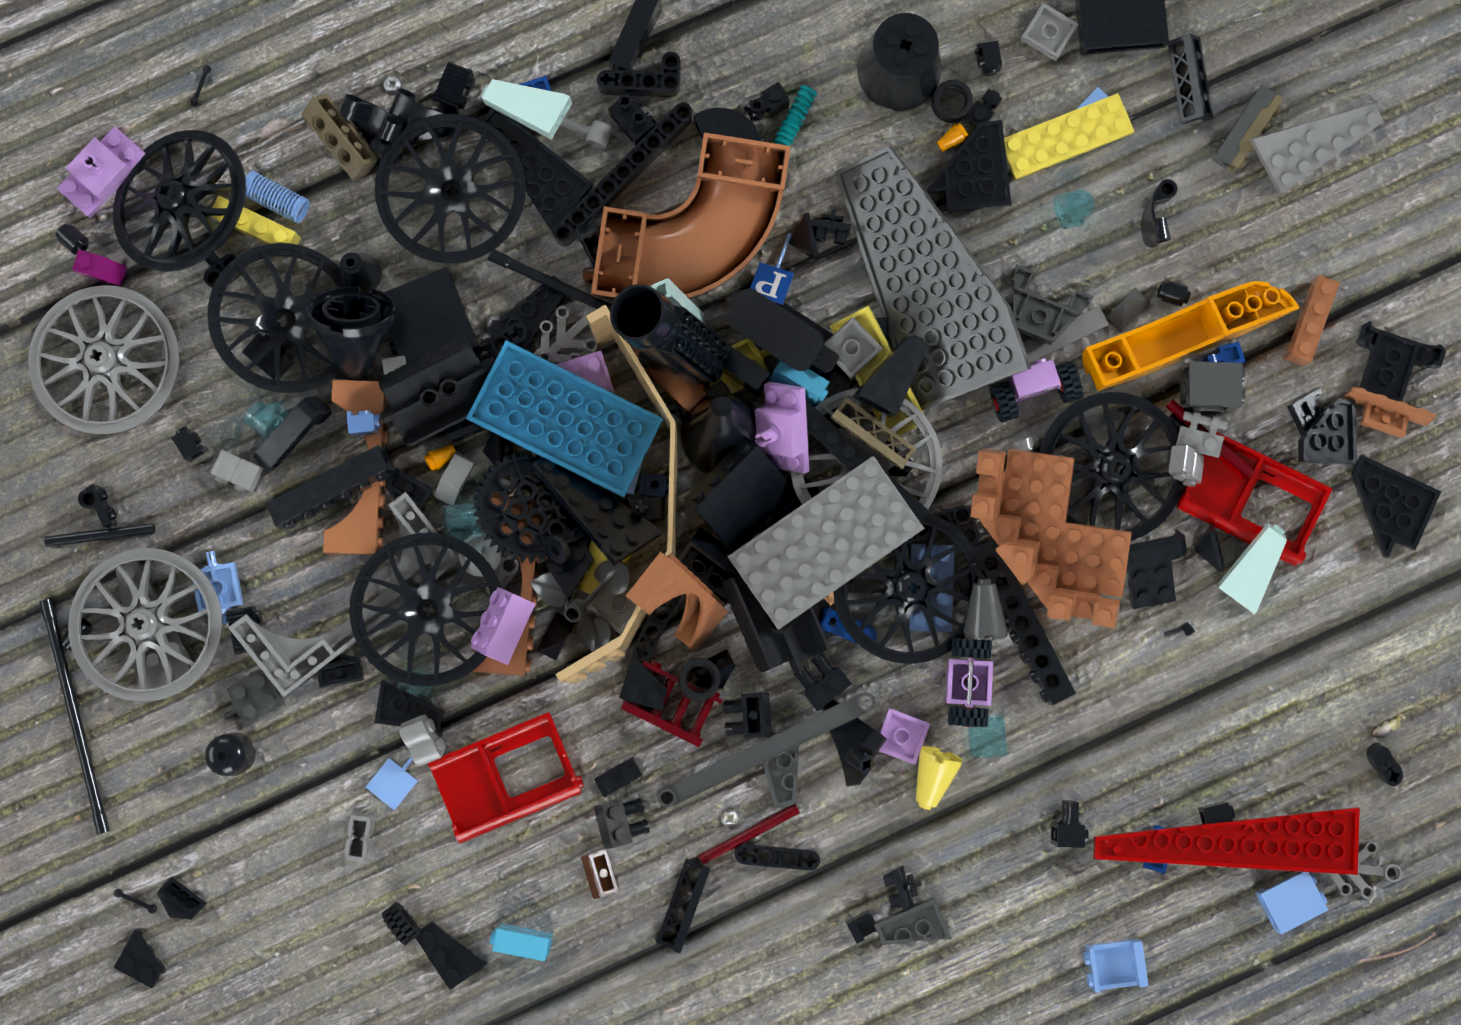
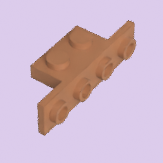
[1344,387,1436,438]

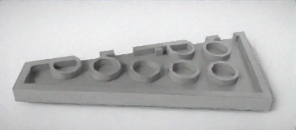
[1249,103,1384,193]
[116,561,195,705]

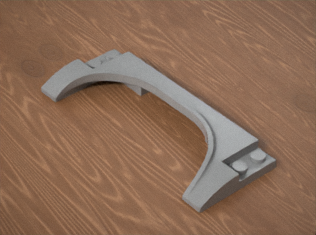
[229,492,460,697]

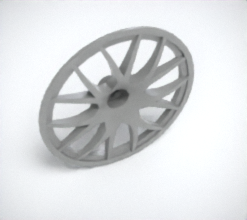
[28,286,180,434]
[790,388,942,509]
[68,548,223,702]

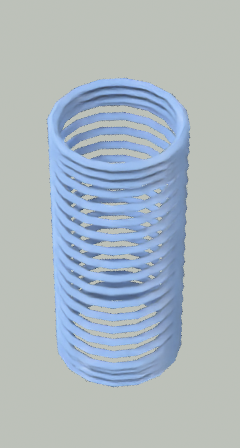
[245,171,310,224]

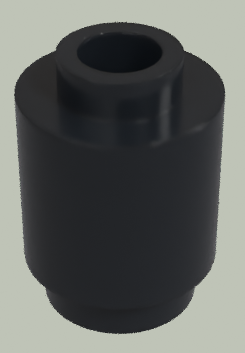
[55,224,89,255]
[1157,280,1191,307]

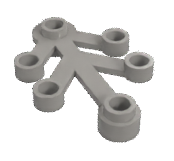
[534,306,597,363]
[1319,841,1402,899]

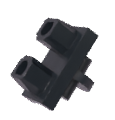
[812,208,852,245]
[883,865,922,910]

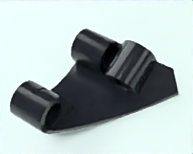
[386,88,459,142]
[339,94,403,166]
[1141,179,1178,248]
[824,699,887,787]

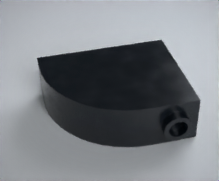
[693,108,767,142]

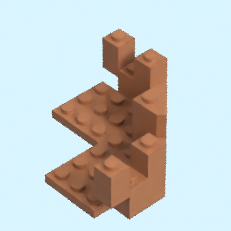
[970,448,1132,628]

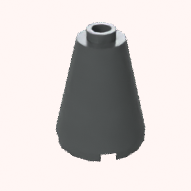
[963,578,1008,640]

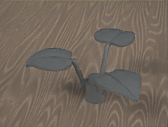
[530,560,630,652]

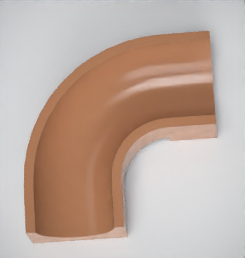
[591,132,791,300]

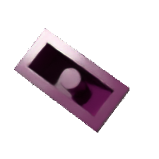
[72,249,127,287]

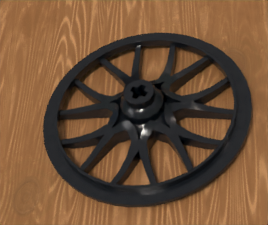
[375,114,526,264]
[113,130,246,272]
[207,243,344,393]
[1039,392,1184,540]
[833,513,984,664]
[349,533,501,686]

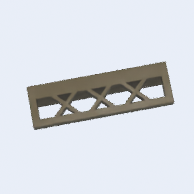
[830,397,916,470]

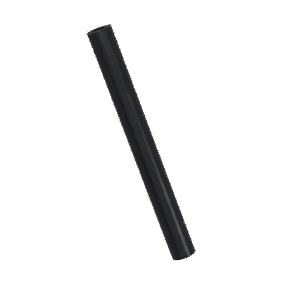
[44,523,156,547]

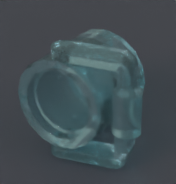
[1053,190,1094,229]
[244,401,287,439]

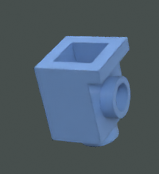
[347,411,381,436]

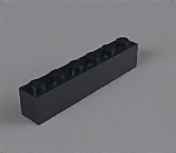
[266,445,396,530]

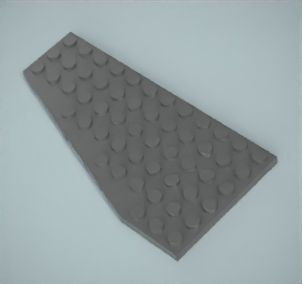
[835,146,1031,411]

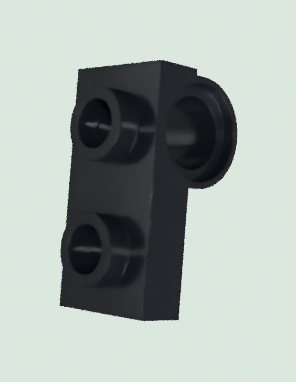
[78,484,118,528]

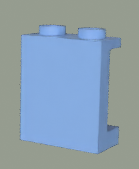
[1255,871,1328,934]
[1083,939,1149,993]

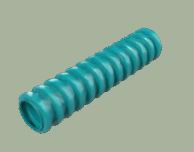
[773,85,817,146]

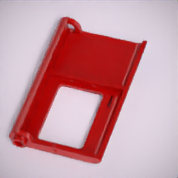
[1177,432,1333,566]
[427,712,585,844]

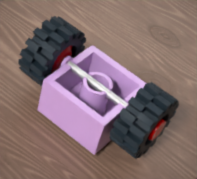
[989,358,1083,423]
[945,638,993,727]

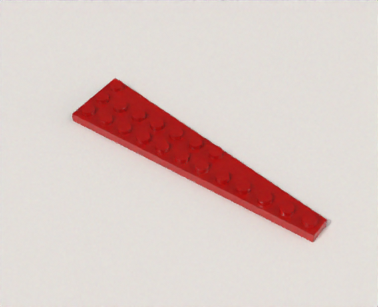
[1093,807,1360,875]

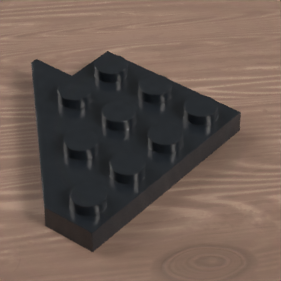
[926,120,1012,213]
[1351,455,1441,558]

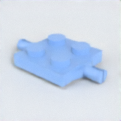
[193,551,244,625]

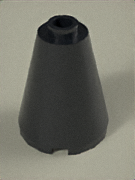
[339,252,382,293]

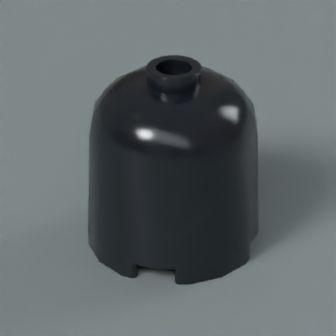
[205,732,256,776]

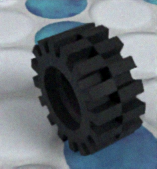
[382,902,420,945]

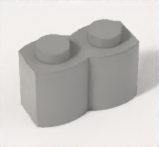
[1169,445,1204,487]
[210,450,264,494]
[399,714,445,767]
[345,814,375,862]

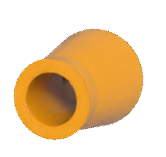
[936,123,969,152]
[423,444,456,471]

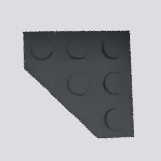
[1298,399,1357,465]

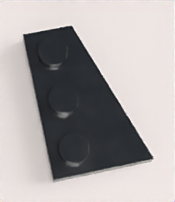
[374,679,444,732]
[416,921,488,990]

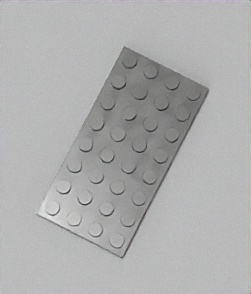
[728,456,924,630]

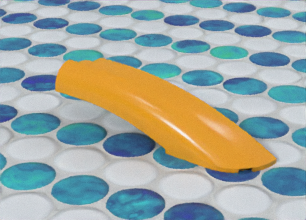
[1082,281,1299,392]

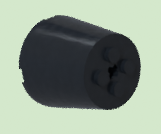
[857,13,942,111]

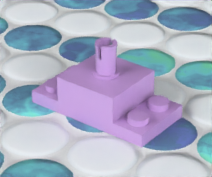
[56,126,146,218]
[755,382,809,474]

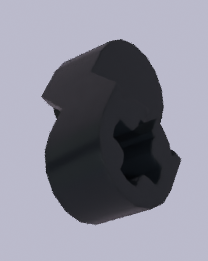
[1366,743,1403,786]

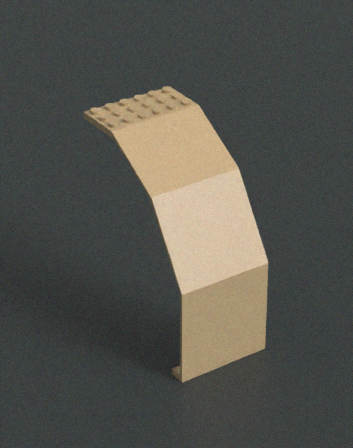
[556,305,679,684]

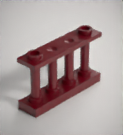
[620,659,722,747]

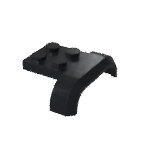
[1356,321,1446,401]
[1127,529,1187,609]

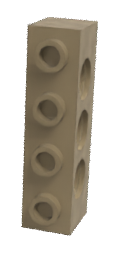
[301,94,378,180]

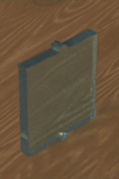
[968,716,1007,758]

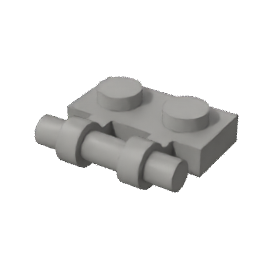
[1176,411,1228,458]

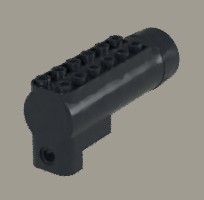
[610,284,729,385]

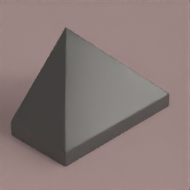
[1106,287,1151,333]

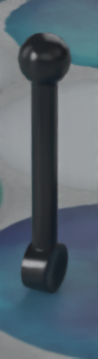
[190,65,211,107]
[114,889,157,913]

